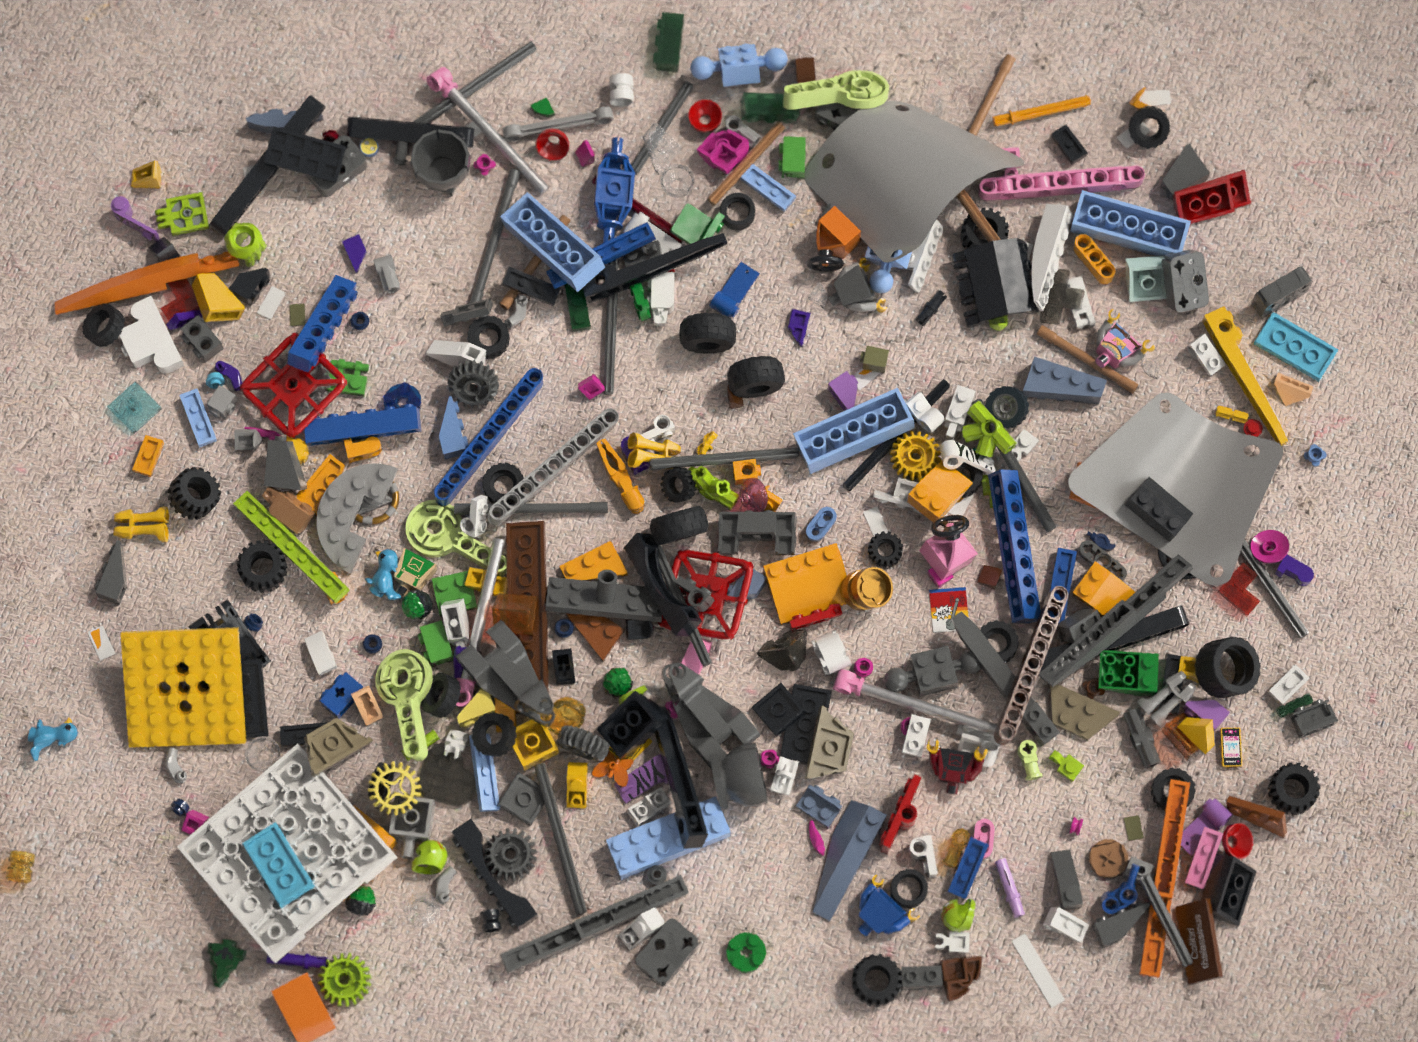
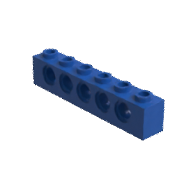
[287,275,358,372]

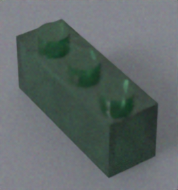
[653,12,684,72]
[740,92,800,124]

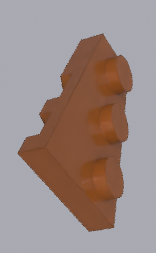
[566,613,625,662]
[1226,796,1287,838]

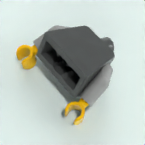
[828,258,888,312]

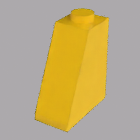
[192,273,245,322]

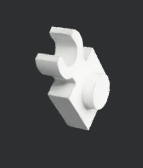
[1012,429,1039,462]
[444,729,469,759]
[935,932,970,954]

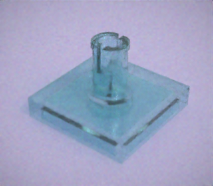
[107,381,162,434]

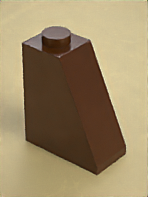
[793,57,816,84]

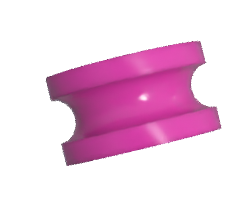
[1069,816,1083,836]

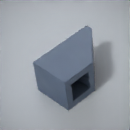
[727,569,767,604]

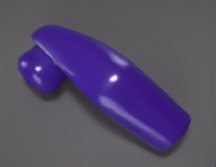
[215,361,242,391]
[453,646,466,679]

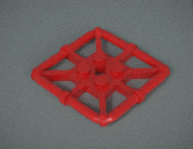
[240,332,347,438]
[658,550,754,640]

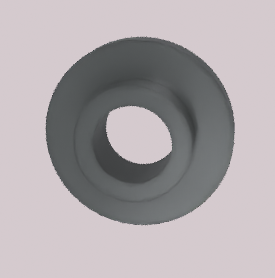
[647,865,667,885]

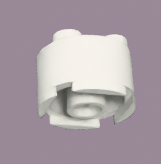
[811,630,851,675]

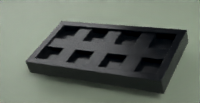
[264,126,346,183]

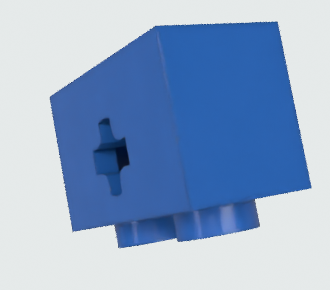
[320,672,364,719]

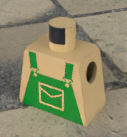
[394,548,438,598]

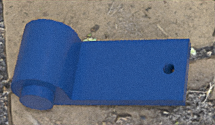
[709,262,760,318]

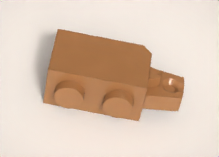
[262,486,316,534]

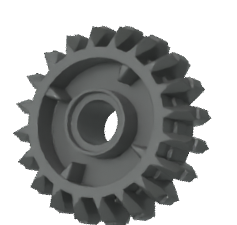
[447,359,499,408]
[557,725,609,762]
[484,828,537,881]

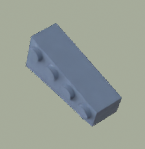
[1023,356,1107,404]

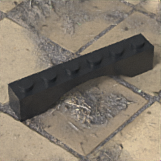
[624,533,702,637]
[451,819,539,931]

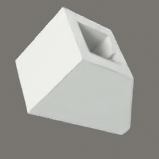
[619,908,665,951]

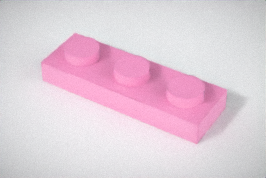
[1185,826,1223,889]

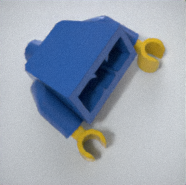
[858,875,920,936]

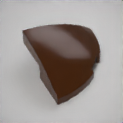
[939,955,982,1001]

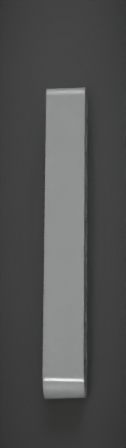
[487,408,619,525]

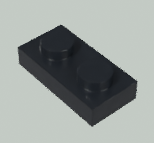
[1051,124,1088,165]

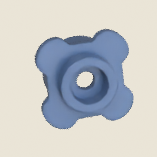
[1303,444,1327,467]

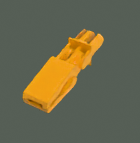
[596,439,645,514]

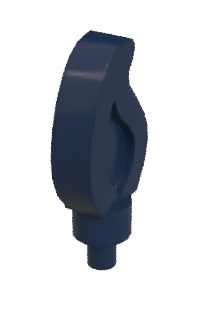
[1087,531,1116,551]

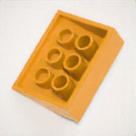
[763,543,847,625]

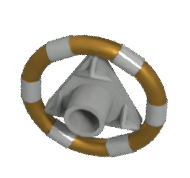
[355,481,399,525]

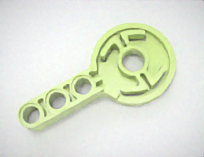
[783,70,889,110]
[405,500,507,576]
[375,649,433,761]

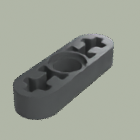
[1079,540,1127,581]

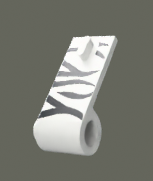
[940,440,995,474]

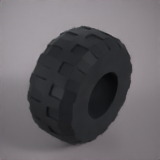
[679,313,736,354]
[727,356,785,398]
[650,506,709,545]

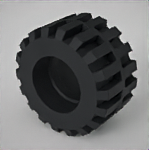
[961,207,1009,249]
[167,467,221,520]
[237,540,287,593]
[1268,762,1321,815]
[851,954,902,1007]

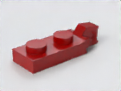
[789,603,843,631]

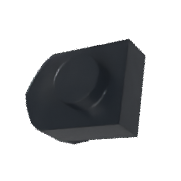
[626,620,655,640]

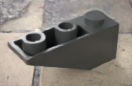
[95,540,127,605]
[1093,901,1150,948]

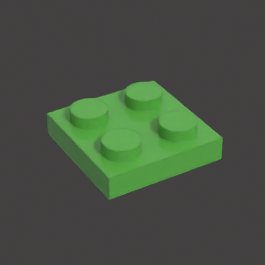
[432,571,477,617]

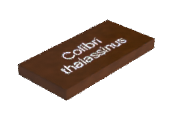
[1175,898,1223,985]

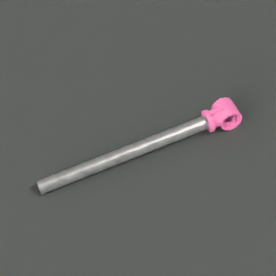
[426,67,549,194]
[456,538,505,709]
[833,669,1002,735]

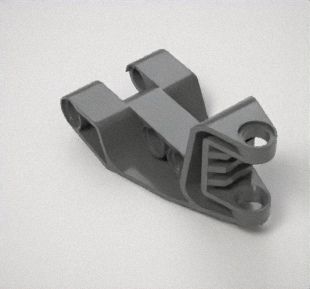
[456,620,555,726]
[661,663,760,770]

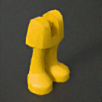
[627,432,681,469]
[113,506,169,542]

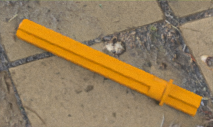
[993,95,1091,127]

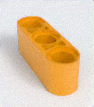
[1073,234,1115,285]

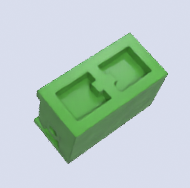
[779,136,806,179]
[418,620,453,668]

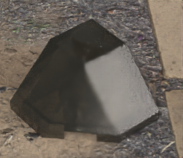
[757,629,807,671]

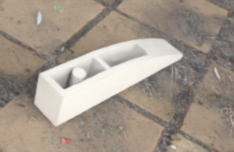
[1032,204,1073,311]

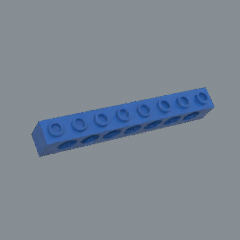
[988,469,1041,624]

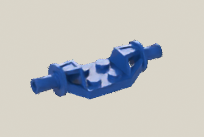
[594,137,635,244]

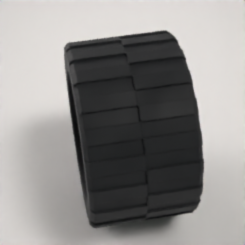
[1195,637,1261,698]

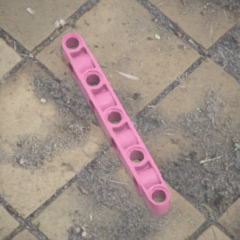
[978,166,1145,201]

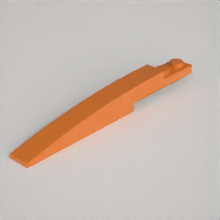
[54,251,239,315]
[1139,779,1190,978]

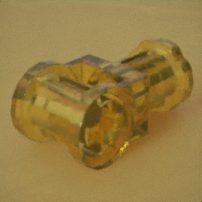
[941,828,970,869]

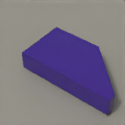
[342,234,367,273]
[788,309,811,347]
[166,310,203,330]

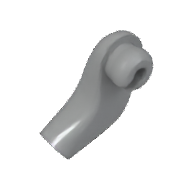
[505,295,528,328]
[164,748,187,783]
[435,866,457,904]

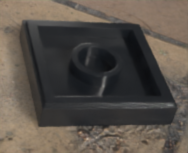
[751,682,806,737]

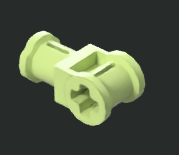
[1017,740,1043,781]

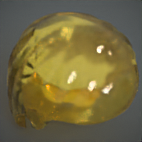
[545,697,586,735]

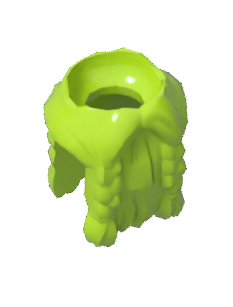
[224,222,266,268]

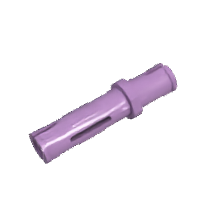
[995,858,1025,918]

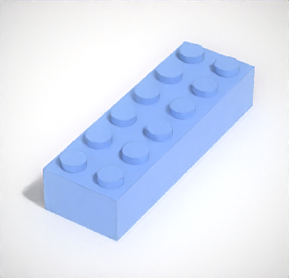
[1070,190,1191,259]
[500,192,605,292]
[793,388,915,474]
[606,796,731,880]

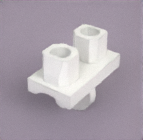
[770,756,799,796]

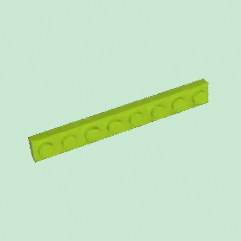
[233,491,350,604]

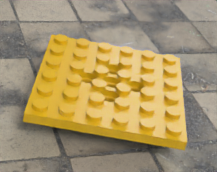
[120,627,246,748]

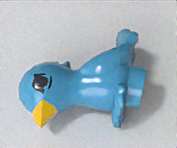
[365,549,401,600]
[28,717,78,762]

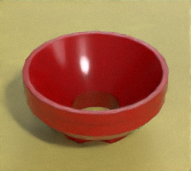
[688,99,722,133]
[536,128,570,161]
[1222,823,1253,859]

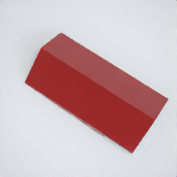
[1173,170,1251,224]

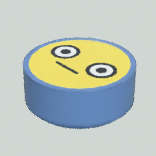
[360,138,379,157]

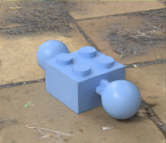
[690,44,788,87]
[865,246,912,294]

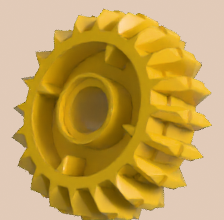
[890,431,941,482]

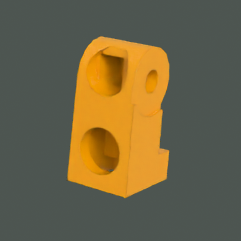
[344,436,382,463]

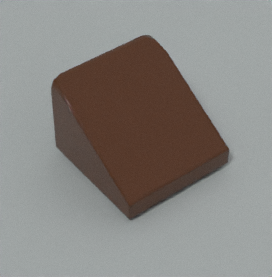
[727,385,744,409]
[977,565,1003,590]

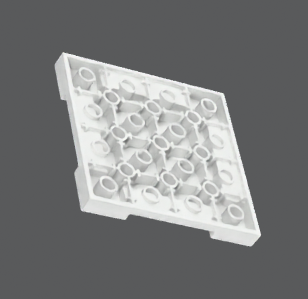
[177,744,397,963]

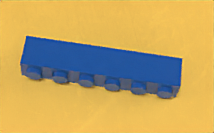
[304,404,422,446]

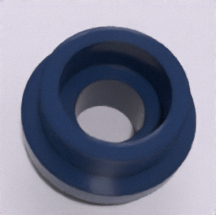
[351,312,370,330]
[244,613,263,632]
[554,619,574,638]
[363,634,382,654]
[171,798,190,816]

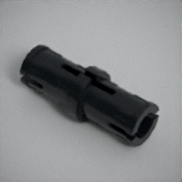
[915,290,947,326]

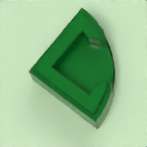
[530,97,555,117]

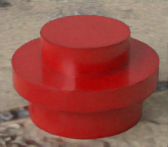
[1243,419,1263,437]

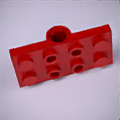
[879,774,922,855]

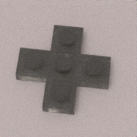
[1040,269,1085,325]

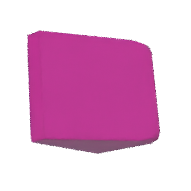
[575,140,595,167]
[927,568,954,589]
[181,810,209,835]

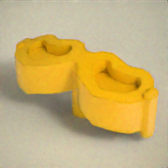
[697,431,718,455]

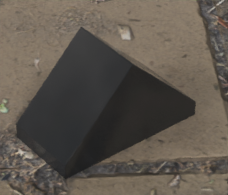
[149,237,181,262]
[552,648,576,685]

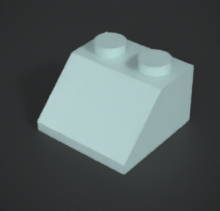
[1126,255,1166,302]

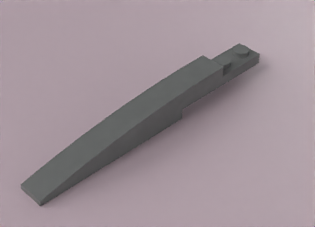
[1039,554,1193,687]
[500,875,689,973]

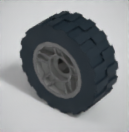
[985,386,1029,428]

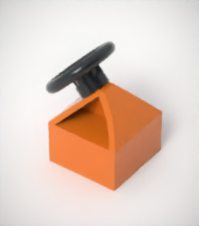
[807,206,861,272]

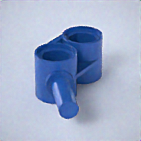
[1101,864,1140,914]

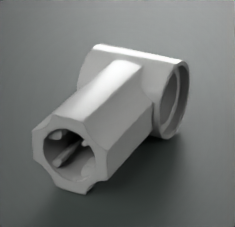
[724,116,761,149]
[373,254,400,294]

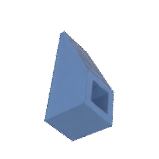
[439,396,469,460]

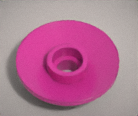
[1251,530,1290,563]

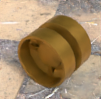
[842,567,893,611]

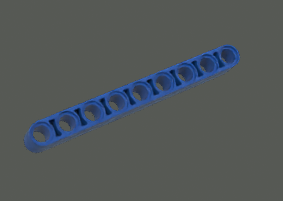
[434,368,543,506]

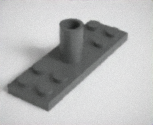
[545,570,662,622]

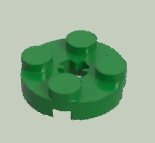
[629,283,651,322]
[727,932,766,973]

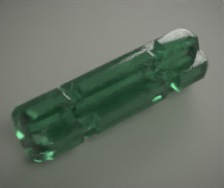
[1276,693,1313,718]

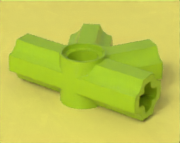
[962,401,1017,458]
[688,466,740,510]

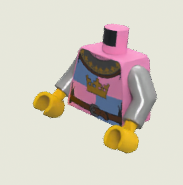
[1096,309,1155,369]

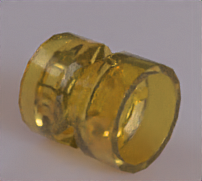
[6,851,36,883]

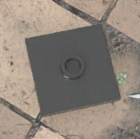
[497,772,545,826]

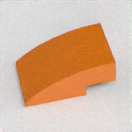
[271,972,336,1042]

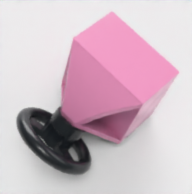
[919,515,978,580]

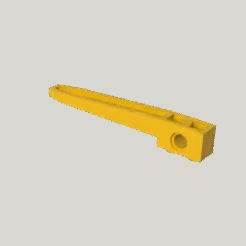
[1202,306,1288,446]

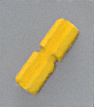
[1215,405,1248,424]

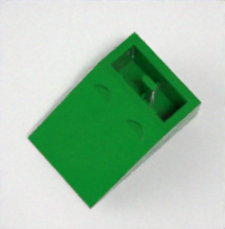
[1098,650,1159,697]

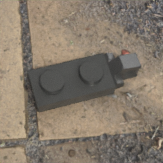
[440,299,493,326]

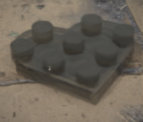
[414,743,476,807]

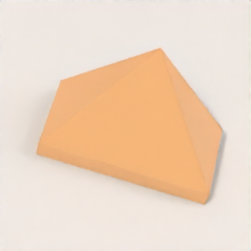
[1274,373,1314,406]
[351,685,384,726]

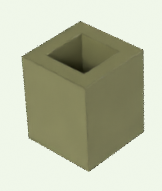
[860,346,889,374]

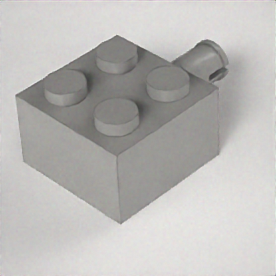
[389,795,436,859]

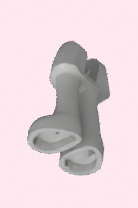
[1137,671,1197,729]

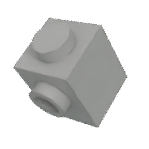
[207,385,237,419]
[1122,857,1155,886]

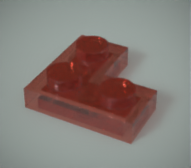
[161,278,200,322]
[1218,563,1260,617]

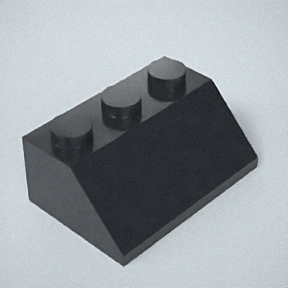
[1126,477,1194,542]
[597,691,668,759]
[1201,854,1257,926]

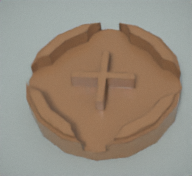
[1089,839,1128,879]

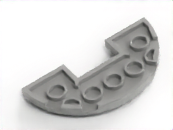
[317,463,398,574]

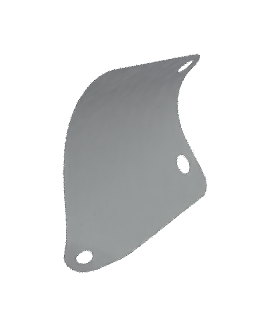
[804,101,1025,262]
[1068,393,1283,586]

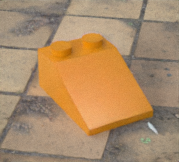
[907,461,973,523]
[1072,561,1136,616]

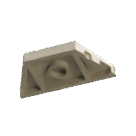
[1050,684,1120,741]
[804,706,854,780]
[304,718,373,777]

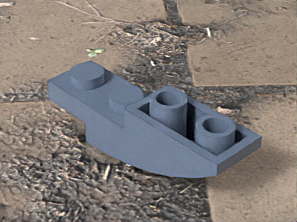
[246,109,323,134]

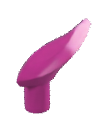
[244,427,280,440]
[809,820,825,856]

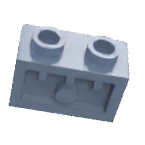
[796,784,842,829]

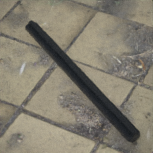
[843,379,950,491]

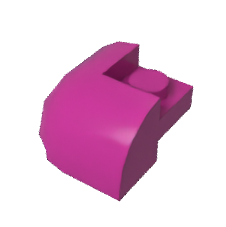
[696,129,749,174]

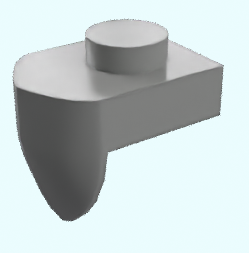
[234,429,262,451]

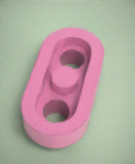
[974,819,994,859]

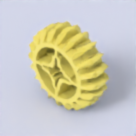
[368,762,421,815]

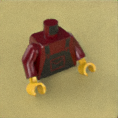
[927,740,988,795]

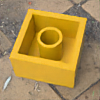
[512,717,559,772]

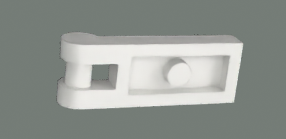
[1063,276,1096,330]

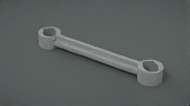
[502,107,614,142]

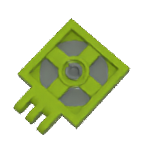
[155,192,210,236]

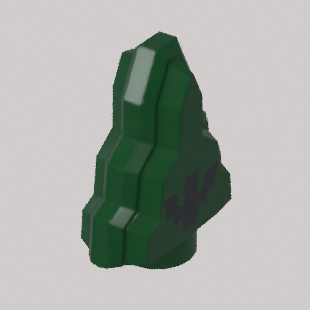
[207,939,247,988]

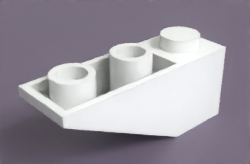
[426,340,486,367]

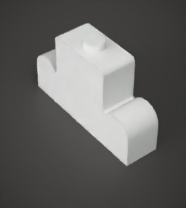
[119,296,184,374]

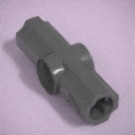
[1123,708,1161,768]

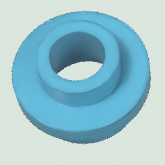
[206,372,225,389]

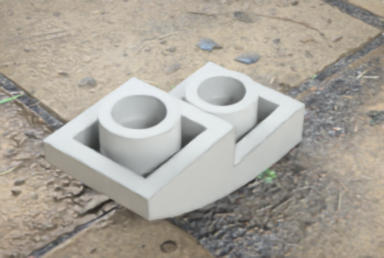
[304,631,337,676]
[626,787,672,827]

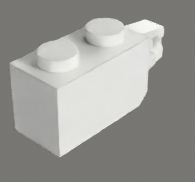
[647,272,674,326]
[945,385,976,440]
[441,598,471,648]

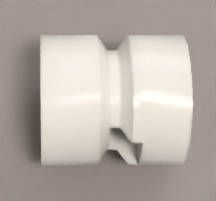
[609,73,634,107]

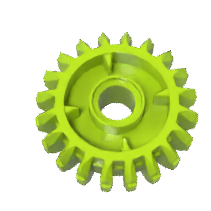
[318,953,372,1007]

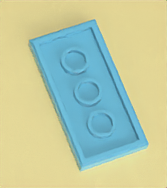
[1253,312,1338,382]
[242,822,315,908]

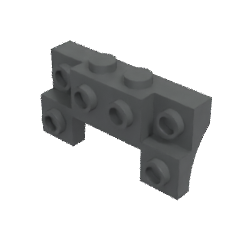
[718,510,797,555]

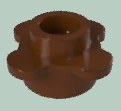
[1082,677,1105,699]

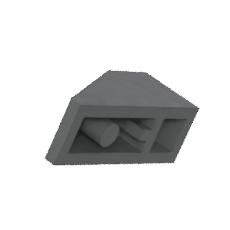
[1051,849,1083,910]

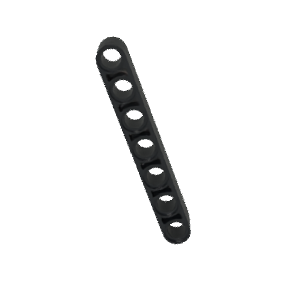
[346,117,475,147]

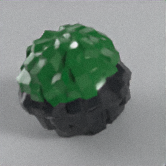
[401,589,433,619]
[602,668,633,698]
[345,885,376,916]

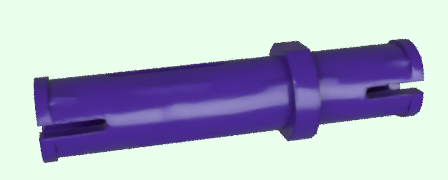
[267,953,328,969]

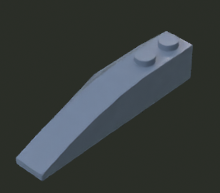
[813,800,887,921]

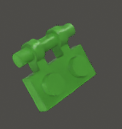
[327,359,369,397]

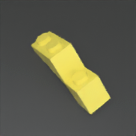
[457,689,496,728]

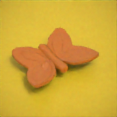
[592,751,634,787]

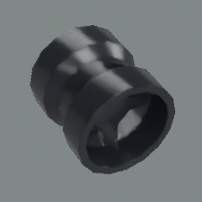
[480,909,502,933]

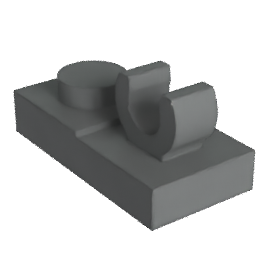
[623,240,662,267]

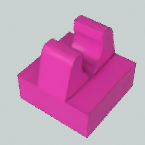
[578,374,605,400]

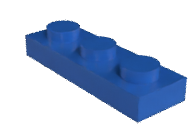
[948,837,989,899]

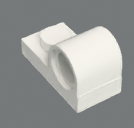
[905,392,945,434]
[909,835,938,878]
[1043,907,1089,943]

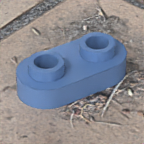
[806,507,837,542]

